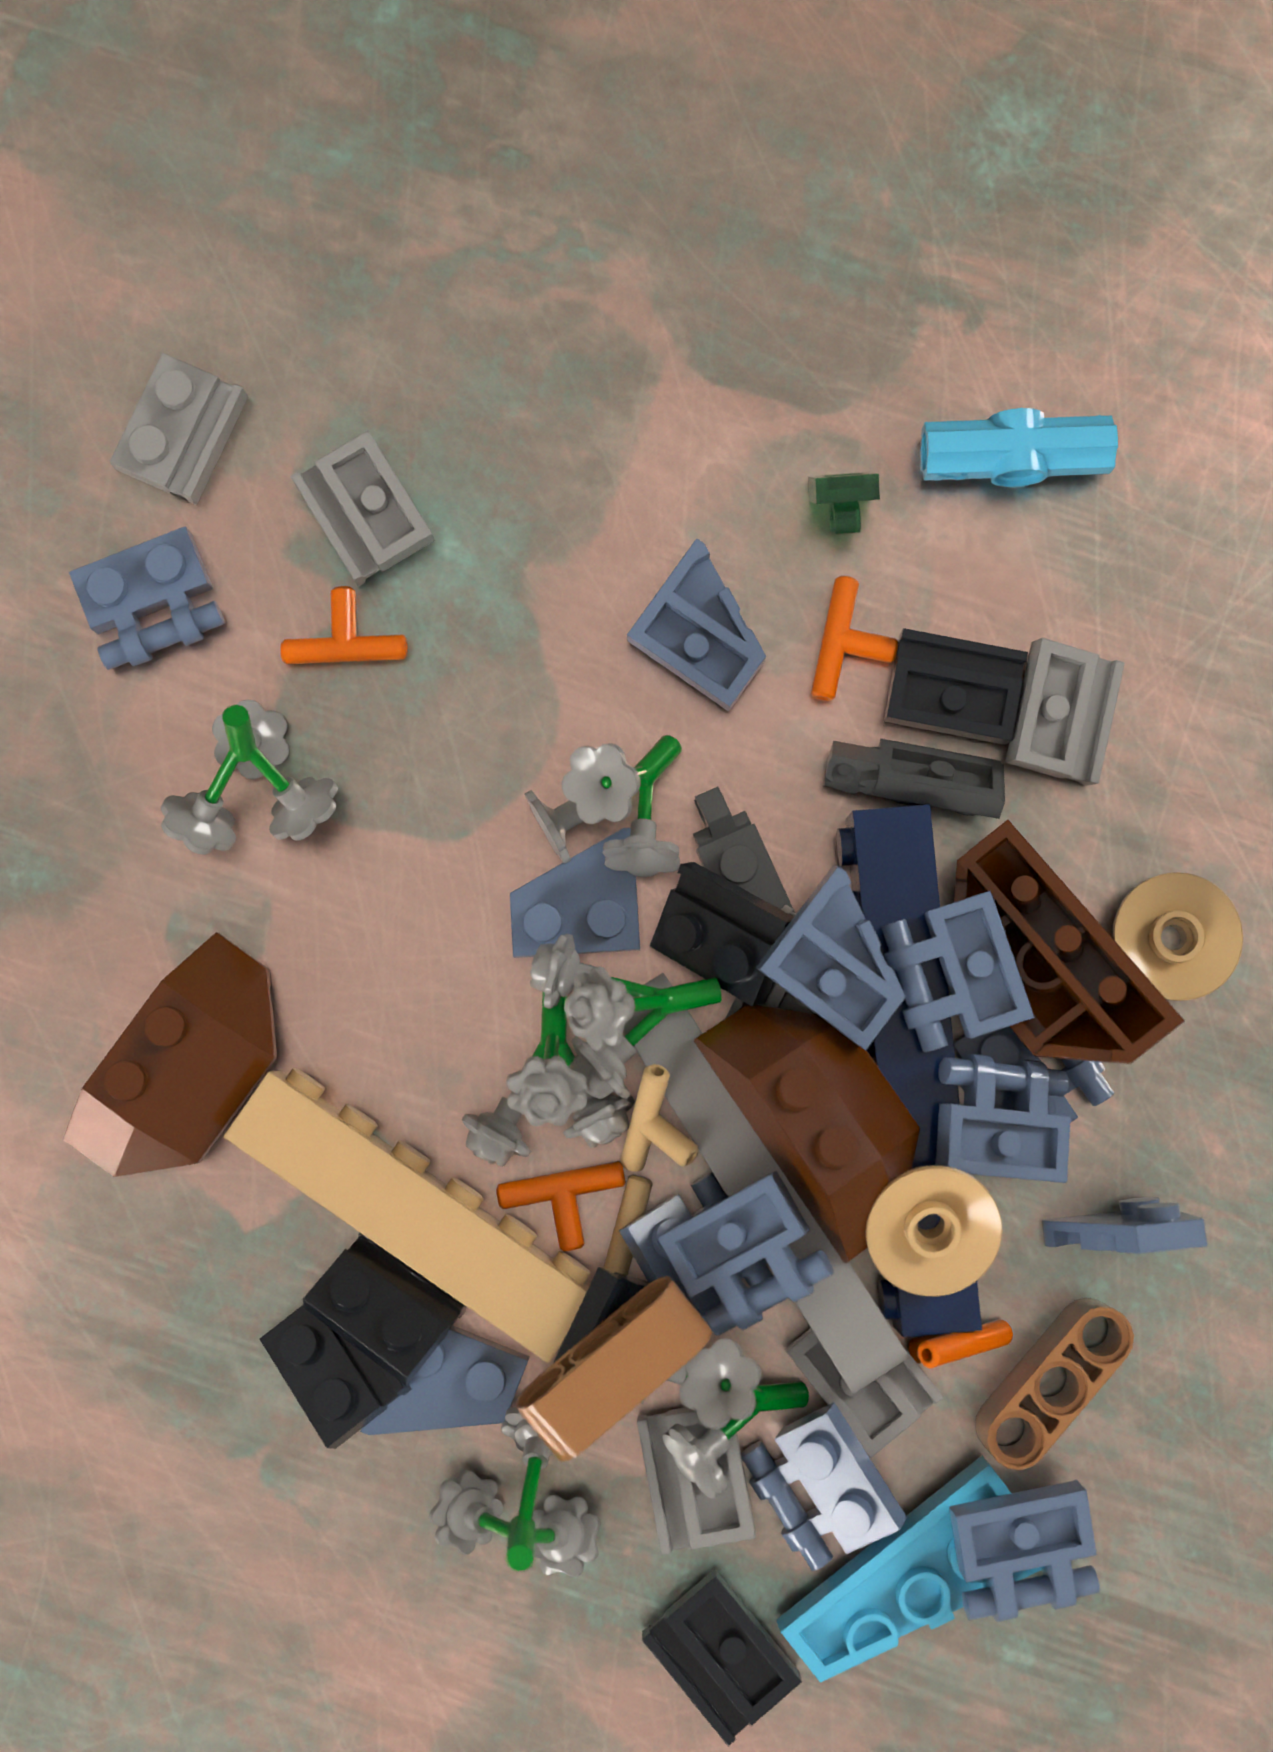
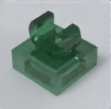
[808,472,880,534]

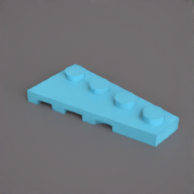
[776,1456,1045,1683]

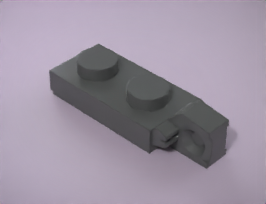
[825,739,1005,819]
[693,787,795,913]

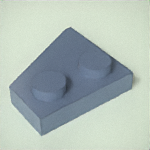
[627,538,766,711]
[510,828,640,958]
[756,866,906,1050]
[1042,1197,1207,1254]
[360,1325,530,1435]

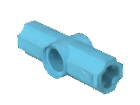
[920,408,1118,487]

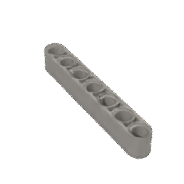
[623,973,909,1394]

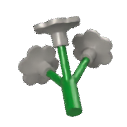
[161,700,338,855]
[524,735,682,877]
[641,1339,809,1499]

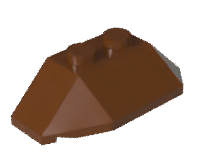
[954,820,1185,1064]
[63,932,277,1177]
[694,1004,920,1263]

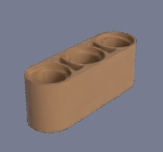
[515,1276,712,1462]
[975,1298,1134,1470]

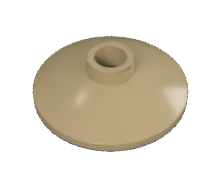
[1113,872,1243,1001]
[866,1166,1002,1296]

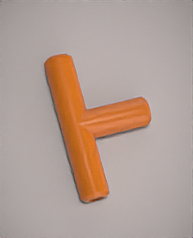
[811,576,898,701]
[280,586,408,664]
[496,1161,626,1251]
[908,1320,1013,1368]

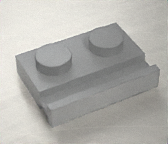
[110,353,248,505]
[290,430,435,587]
[1005,638,1125,786]
[785,1328,944,1459]
[637,1407,756,1555]

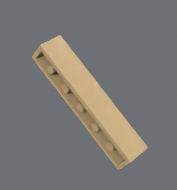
[224,1068,591,1363]

